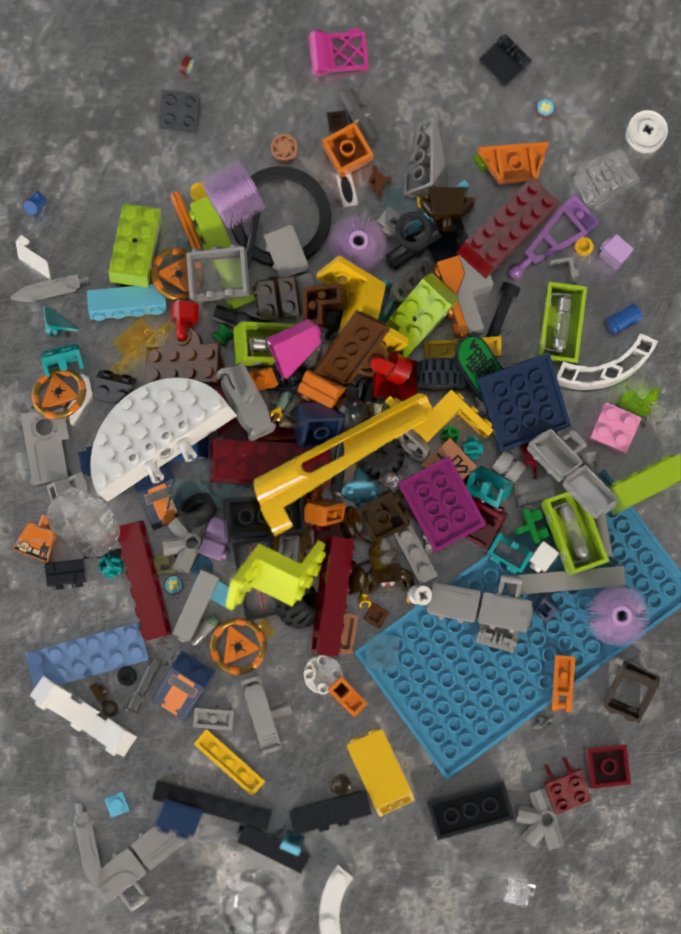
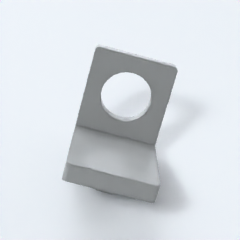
[548,257,578,285]

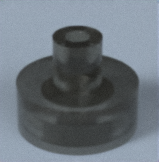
[330,774,351,795]

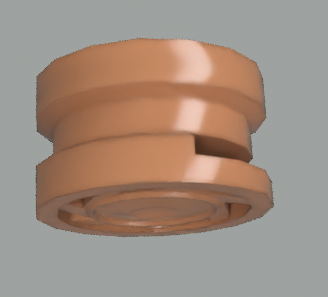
[271,134,298,164]

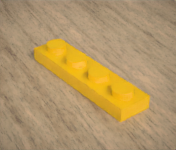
[424,336,502,359]
[194,729,265,796]

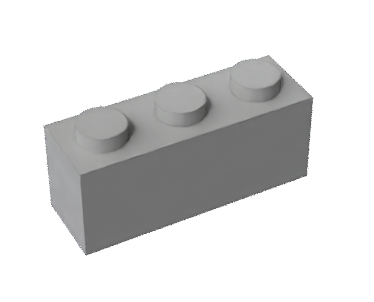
[393,524,438,585]

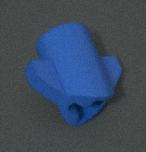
[23,191,47,216]

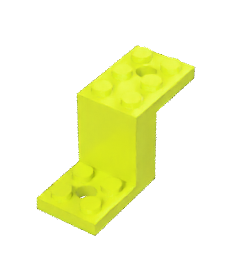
[225,541,326,610]

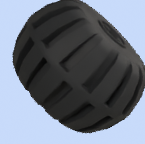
[357,439,405,479]
[274,586,319,629]

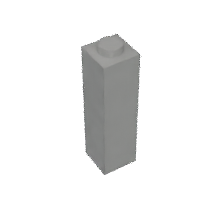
[172,568,221,643]

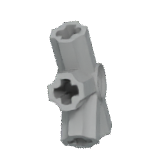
[162,517,210,574]
[516,788,565,850]

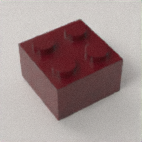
[584,744,632,789]

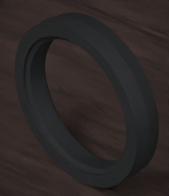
[230,166,331,267]

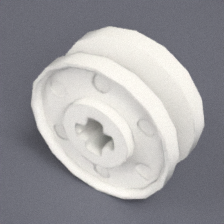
[626,110,668,154]

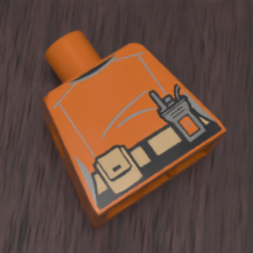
[13,514,57,563]

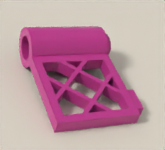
[308,28,369,75]

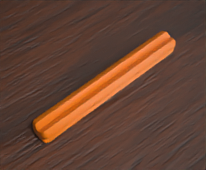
[170,191,204,251]

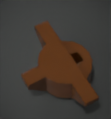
[369,165,392,197]

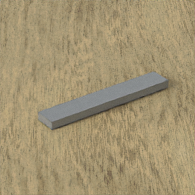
[507,566,626,596]

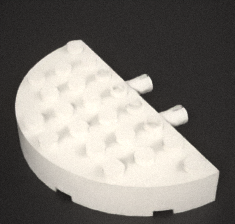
[91,378,237,502]

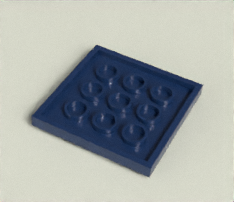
[476,352,571,452]

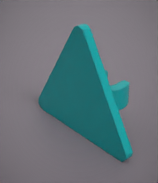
[43,305,79,336]

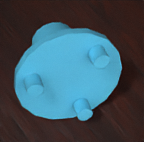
[342,468,380,506]

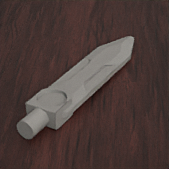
[11,274,90,303]
[73,803,101,886]

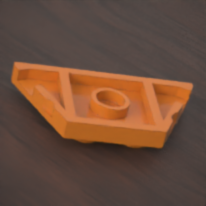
[477,142,549,185]

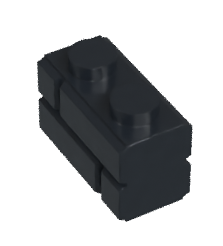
[45,559,88,591]

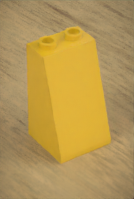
[346,729,415,817]

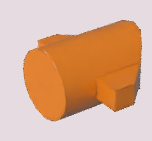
[303,486,324,508]

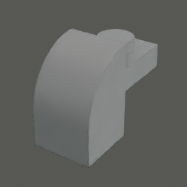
[47,472,88,504]

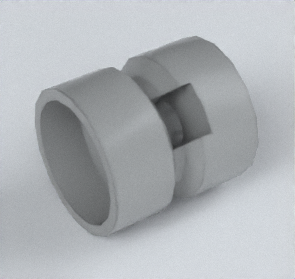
[491,450,528,483]

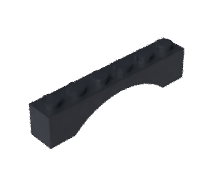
[152,779,273,830]

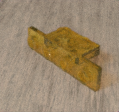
[109,317,172,372]

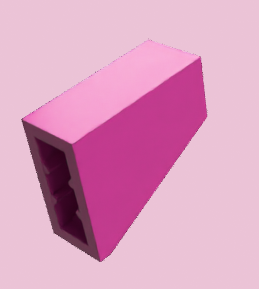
[267,319,321,379]

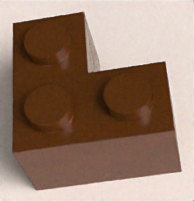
[303,284,347,330]

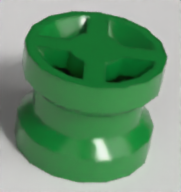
[211,324,234,348]
[440,426,460,444]

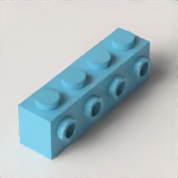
[87,283,167,321]

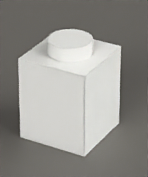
[529,541,559,573]

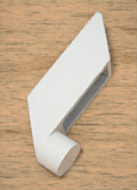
[16,235,51,280]
[67,373,93,426]

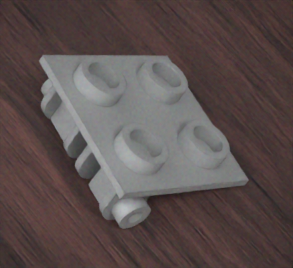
[475,624,519,653]

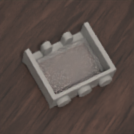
[186,244,251,302]

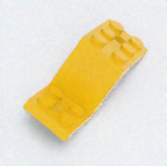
[316,255,409,355]
[384,390,493,444]

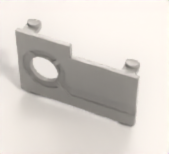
[19,407,71,485]

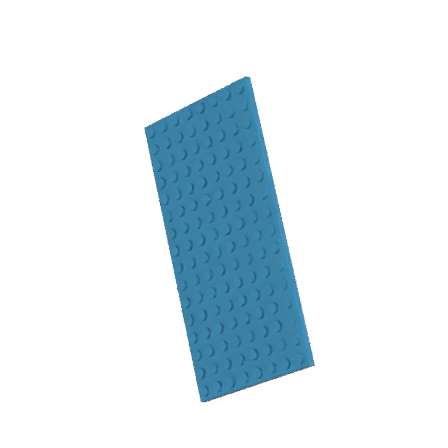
[354,469,681,780]

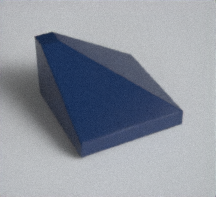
[533,593,560,623]

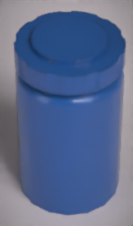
[605,303,643,335]

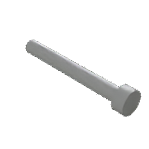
[579,452,613,557]

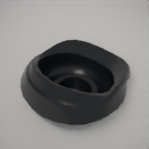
[333,397,368,433]

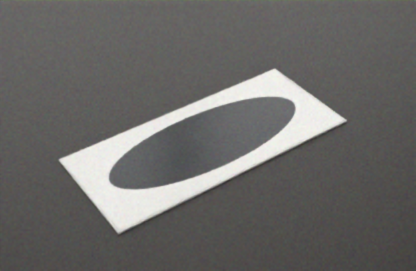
[335,173,358,208]

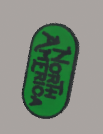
[453,335,503,403]

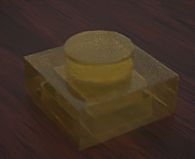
[259,617,275,639]

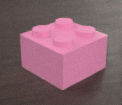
[588,402,642,455]

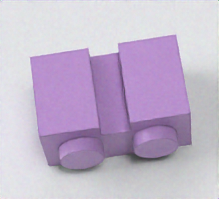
[599,234,634,271]
[198,517,233,562]

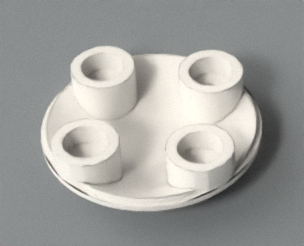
[303,655,343,694]

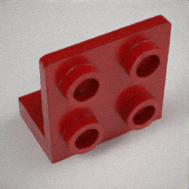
[373,360,417,401]

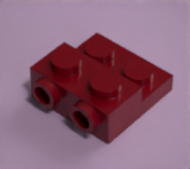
[463,496,508,550]

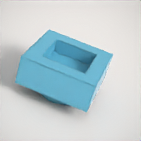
[104,792,130,818]

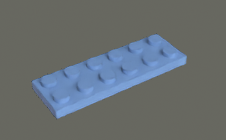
[25,622,149,689]

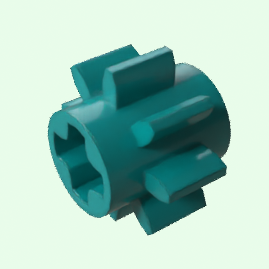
[462,436,483,460]
[98,554,123,579]

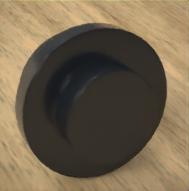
[117,666,137,686]

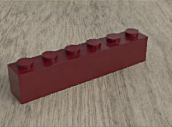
[116,520,172,641]
[309,536,355,657]

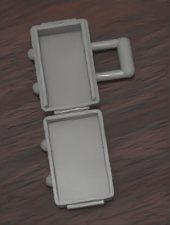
[264,224,325,324]
[527,429,618,518]
[426,575,533,633]
[89,827,187,911]

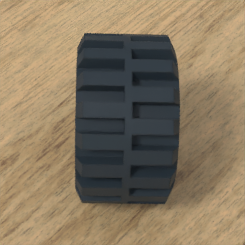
[417,358,466,391]

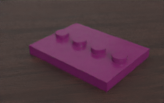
[397,456,486,553]

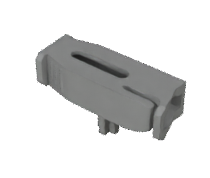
[216,363,276,441]
[241,676,292,755]

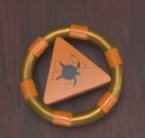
[151,247,204,301]
[31,368,87,420]
[209,617,267,675]

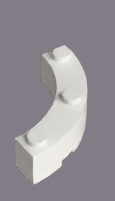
[557,333,658,390]
[30,676,137,757]
[319,863,353,934]

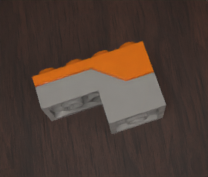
[433,255,494,339]

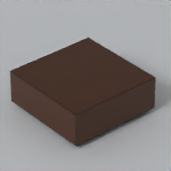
[363,603,389,629]

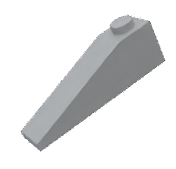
[403,117,448,198]

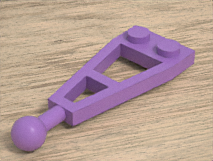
[508,195,600,279]

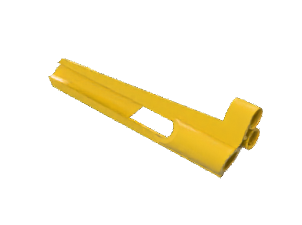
[253,393,432,536]

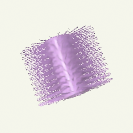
[201,159,266,229]
[328,212,387,273]
[585,586,650,646]

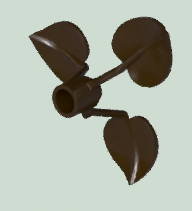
[340,505,400,595]

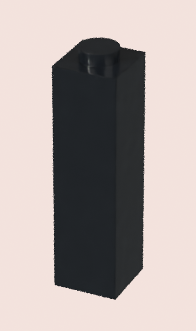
[236,824,310,874]

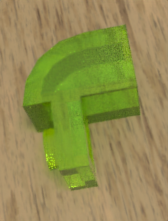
[615,386,661,418]

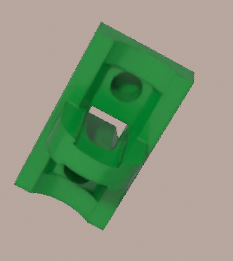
[514,509,549,545]

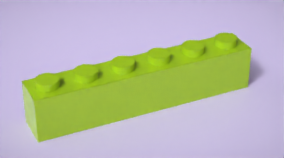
[188,196,256,311]

